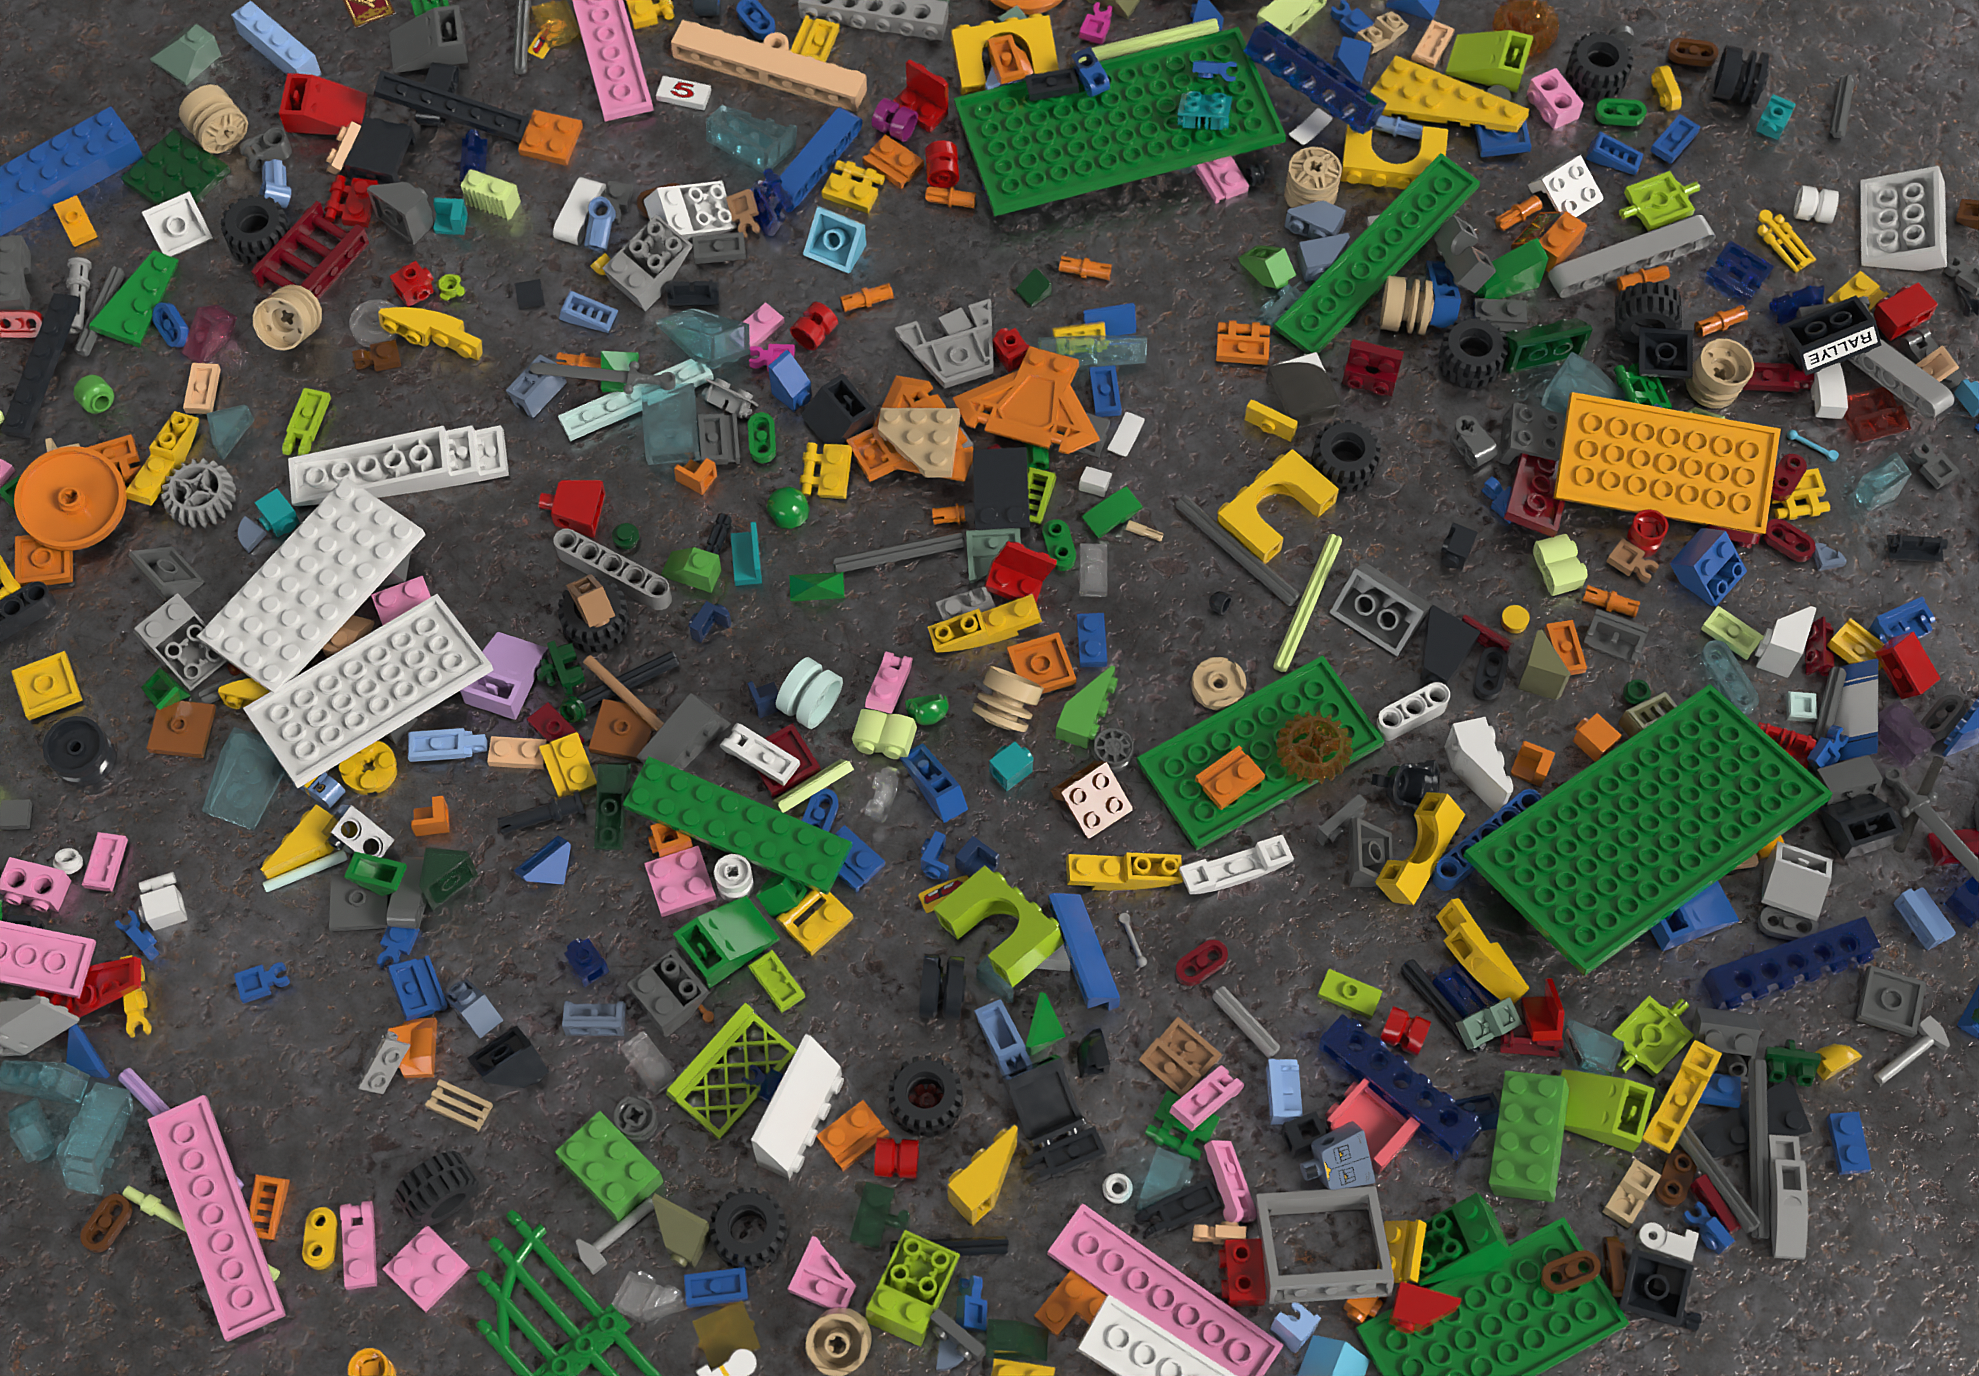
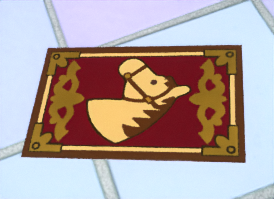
[343,0,396,28]

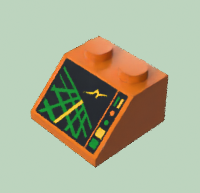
[1511,211,1587,272]

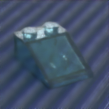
[656,308,750,368]
[1541,352,1625,418]
[641,383,701,465]
[202,727,285,831]

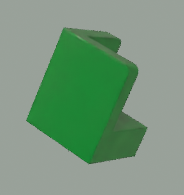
[756,875,807,917]

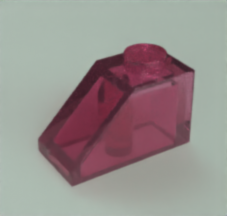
[182,305,237,363]

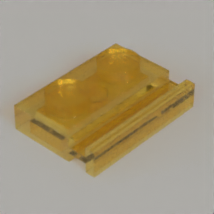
[532,0,582,48]

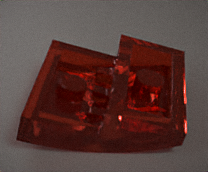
[1844,386,1911,443]

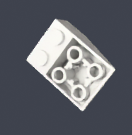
[644,181,737,242]
[1444,717,1513,813]

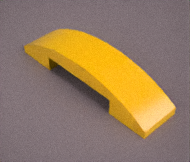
[1642,1040,1722,1154]

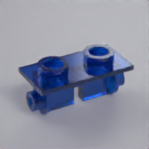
[459,129,488,181]
[1769,285,1825,324]

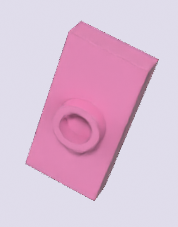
[82,832,128,892]

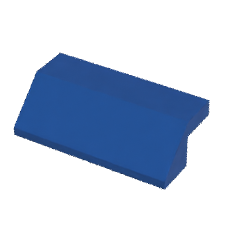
[1048,893,1120,1011]

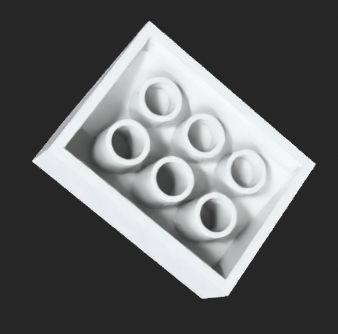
[1861,166,1947,271]
[751,1034,844,1180]

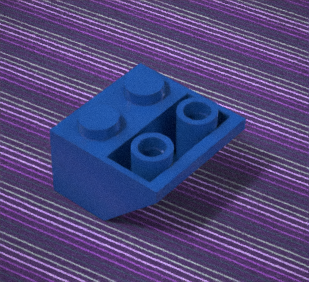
[1670,528,1747,607]

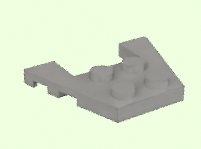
[895,299,993,388]

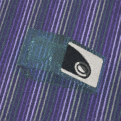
[1562,1019,1625,1076]

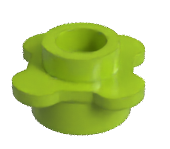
[436,274,465,301]

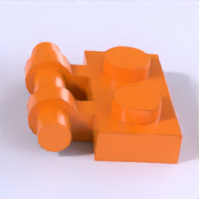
[1216,320,1270,365]
[86,434,142,483]

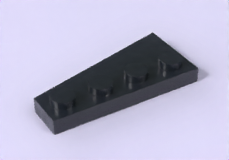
[1694,1077,1813,1160]

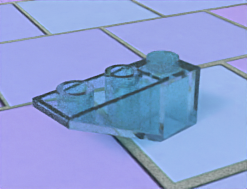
[0,1060,90,1103]

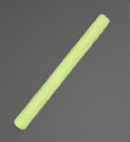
[1075,18,1219,63]
[1273,534,1342,672]

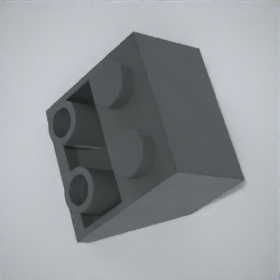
[627,949,709,1038]
[1690,1007,1761,1082]

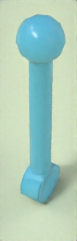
[1787,430,1839,462]

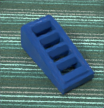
[1585,132,1643,175]

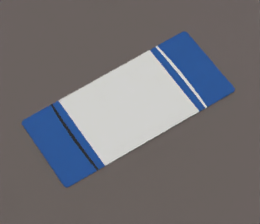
[1834,658,1878,761]

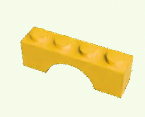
[1375,792,1465,905]

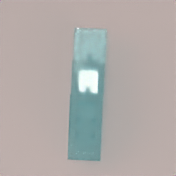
[1038,335,1147,367]

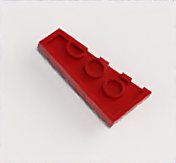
[36,956,141,1018]

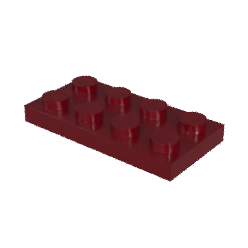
[1504,453,1565,538]

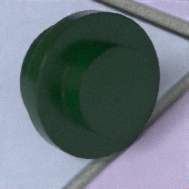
[612,523,639,549]
[1623,679,1651,706]
[559,696,586,723]

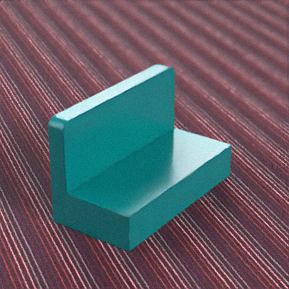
[731,522,762,586]

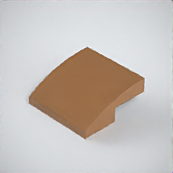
[1139,1017,1223,1097]

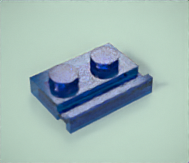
[1433,962,1501,1018]

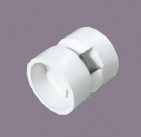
[1794,185,1839,224]
[714,854,754,902]

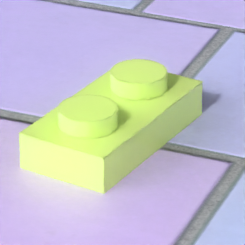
[1701,606,1764,660]

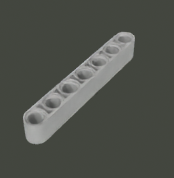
[1548,215,1716,298]

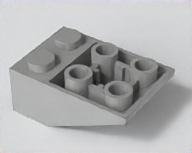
[602,214,693,312]
[133,593,227,691]
[0,996,79,1057]

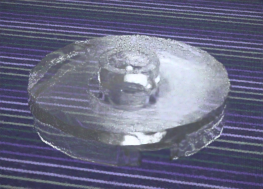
[349,299,399,347]

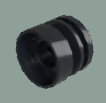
[1713,45,1769,105]

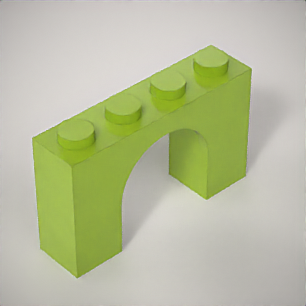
[933,866,1064,988]

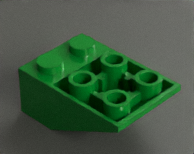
[673,895,780,989]
[1418,1192,1513,1285]

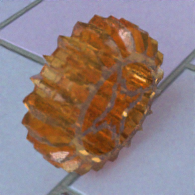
[1492,0,1560,56]
[1276,710,1353,785]

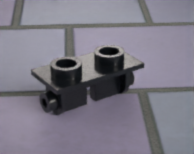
[666,279,719,306]
[1887,534,1948,562]

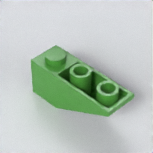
[1055,665,1118,749]

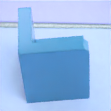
[1954,379,1979,417]

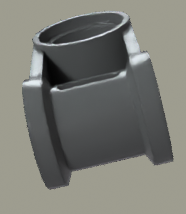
[239,127,292,172]
[1450,415,1498,468]

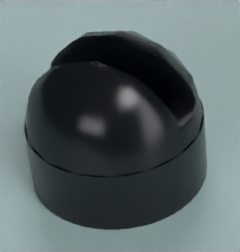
[1209,591,1232,615]

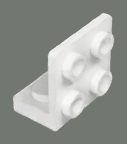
[1528,155,1603,217]

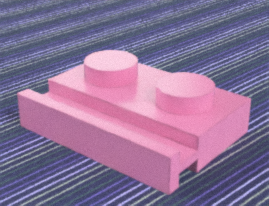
[1193,156,1249,203]

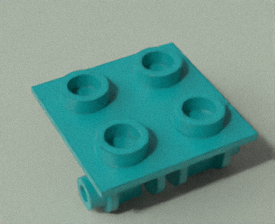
[1178,91,1232,130]

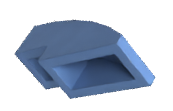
[974,999,1032,1076]

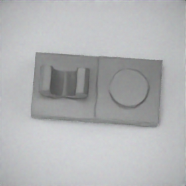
[936,586,996,621]

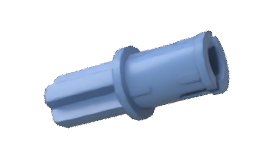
[1372,113,1423,139]

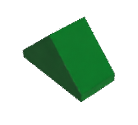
[344,851,407,896]

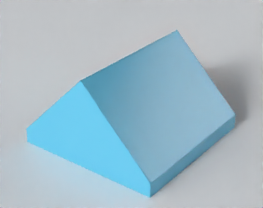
[803,206,866,273]
[1297,1335,1370,1376]

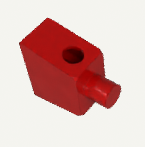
[539,480,606,538]

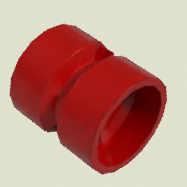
[925,140,959,189]
[790,301,838,351]
[1625,509,1668,558]
[1379,1006,1431,1056]
[874,1137,919,1179]

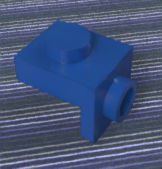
[921,831,949,880]

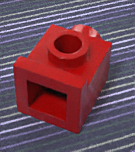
[993,328,1029,372]

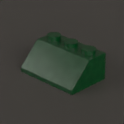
[1504,318,1593,374]

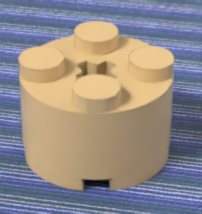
[806,1307,871,1376]

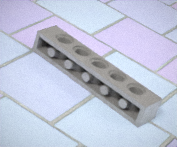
[798,0,948,41]

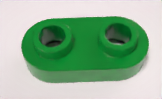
[1595,98,1647,126]
[748,412,776,463]
[1043,519,1076,571]

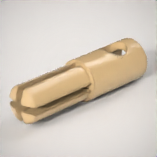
[1126,520,1164,542]

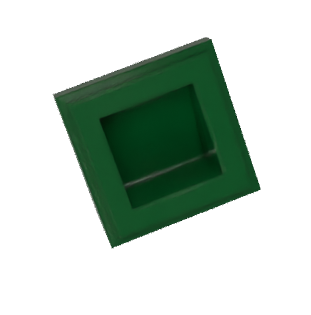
[1015,268,1052,308]

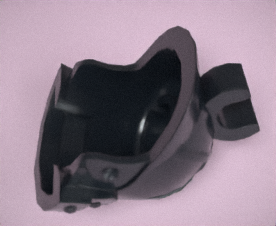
[1371,760,1440,810]

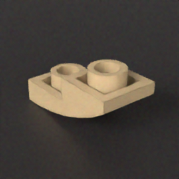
[1355,11,1409,54]

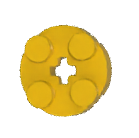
[339,741,397,795]

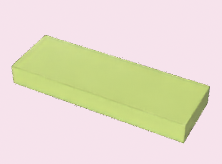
[771,759,854,813]

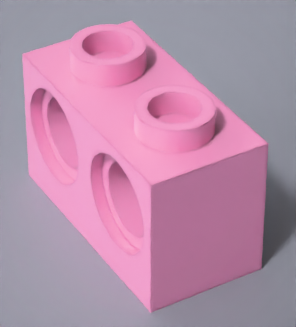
[1527,68,1583,130]
[0,857,71,912]

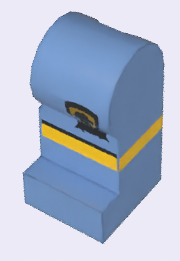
[290,772,345,808]

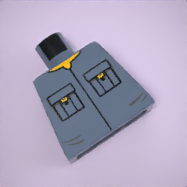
[1300,1121,1375,1190]

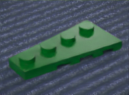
[89,250,178,348]

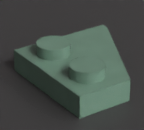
[966,528,1021,583]

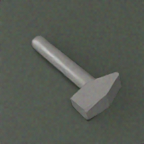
[1874,1015,1950,1084]
[576,1197,654,1275]

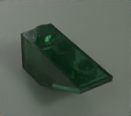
[594,762,631,850]

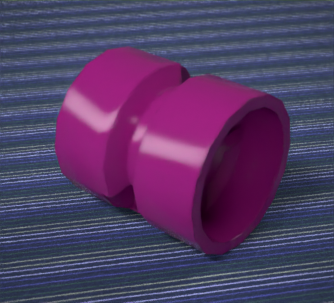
[871,98,918,142]

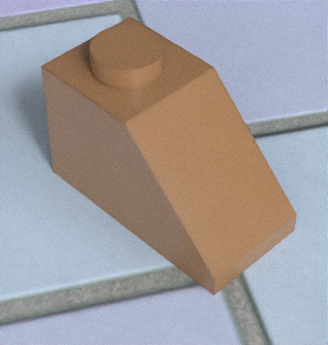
[566,574,615,627]
[322,615,375,658]

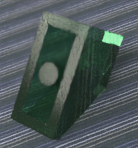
[986,1319,1049,1362]

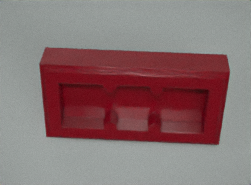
[527,702,585,744]

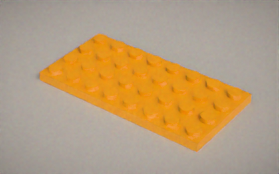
[1553,392,1781,535]

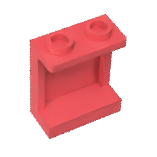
[1325,1078,1420,1175]

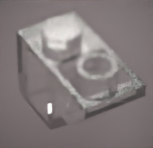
[612,1271,686,1324]

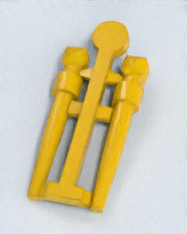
[1756,210,1816,273]

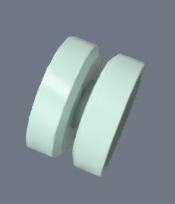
[776,657,843,729]

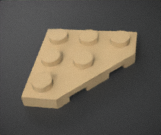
[878,408,960,478]

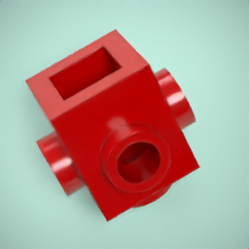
[389,261,434,307]

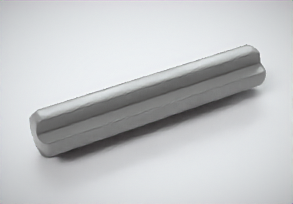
[1212,986,1280,1058]

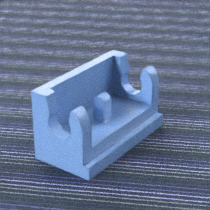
[1266,1059,1303,1125]
[1269,1303,1321,1354]

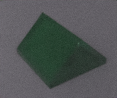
[419,848,479,910]

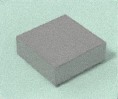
[938,308,973,336]

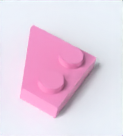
[788,1236,856,1310]

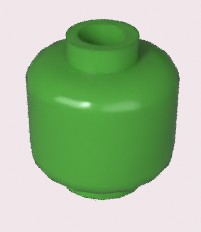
[73,375,114,414]

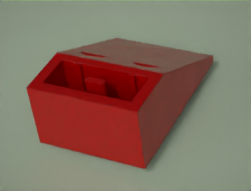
[279,73,368,135]

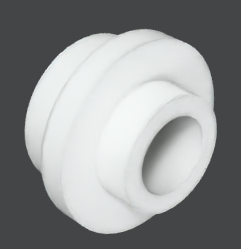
[53,848,83,874]
[1103,1173,1133,1204]

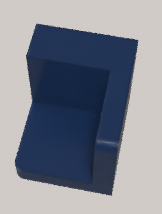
[747,681,780,719]
[955,836,1000,877]

